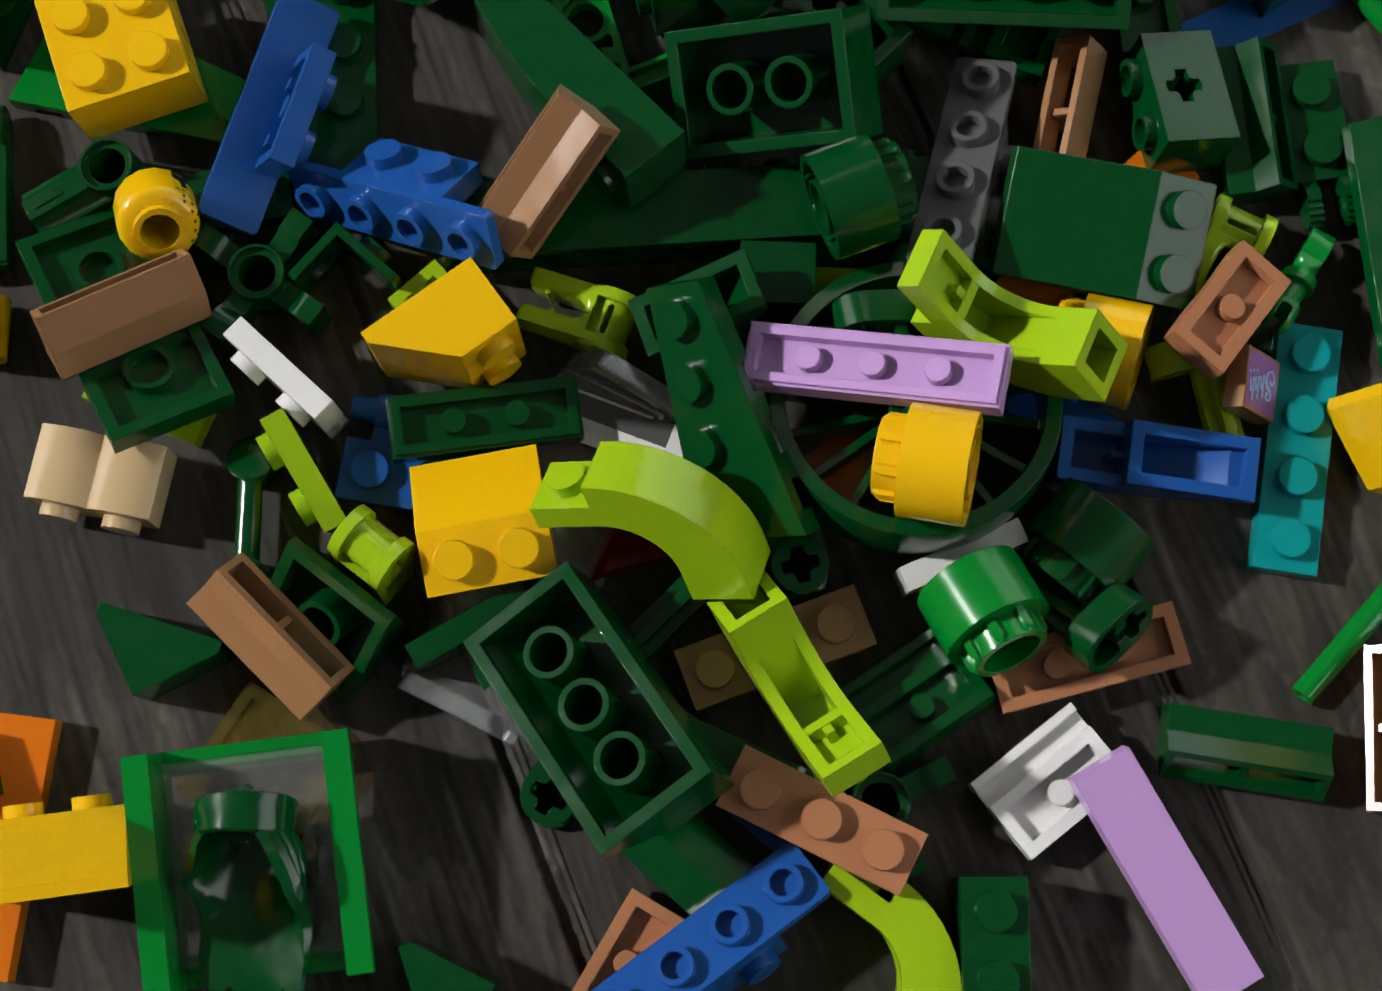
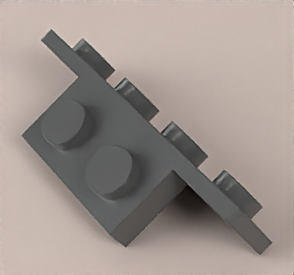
[906,57,1018,262]

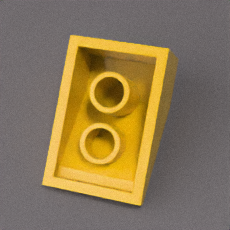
[0,793,132,905]

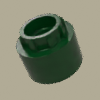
[800,133,919,261]
[1023,477,1156,607]

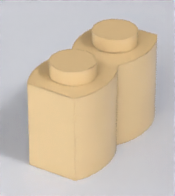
[23,423,177,536]

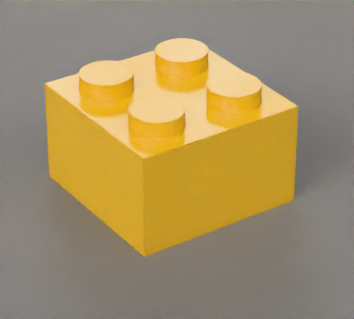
[34,0,209,140]

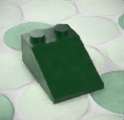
[987,146,1217,312]

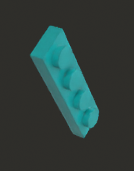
[1246,322,1343,580]

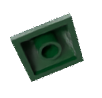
[271,536,411,704]

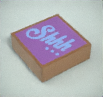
[1221,344,1280,425]

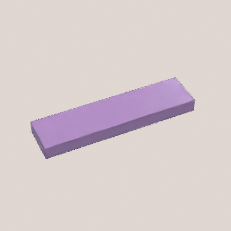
[742,321,1014,417]
[1067,745,1264,991]

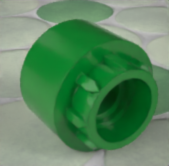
[917,545,1049,677]

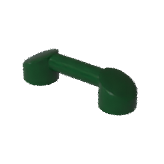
[226,436,283,580]

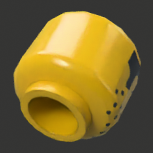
[113,167,201,260]

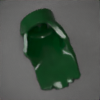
[181,783,314,991]

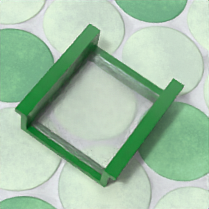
[120,728,376,991]

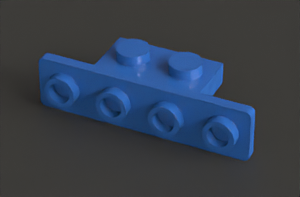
[197,0,339,236]
[289,138,504,270]
[591,842,831,991]

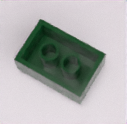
[664,4,883,159]

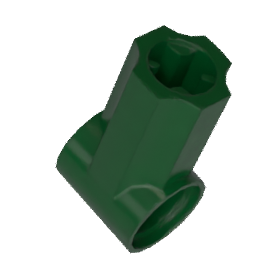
[21,137,149,233]

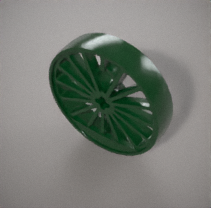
[765,261,1063,554]

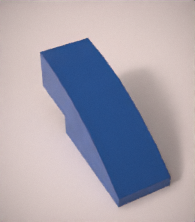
[1045,415,1261,504]

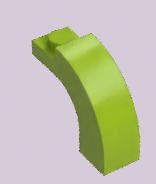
[897,229,1128,402]
[530,441,771,600]
[707,570,891,798]
[821,863,962,991]

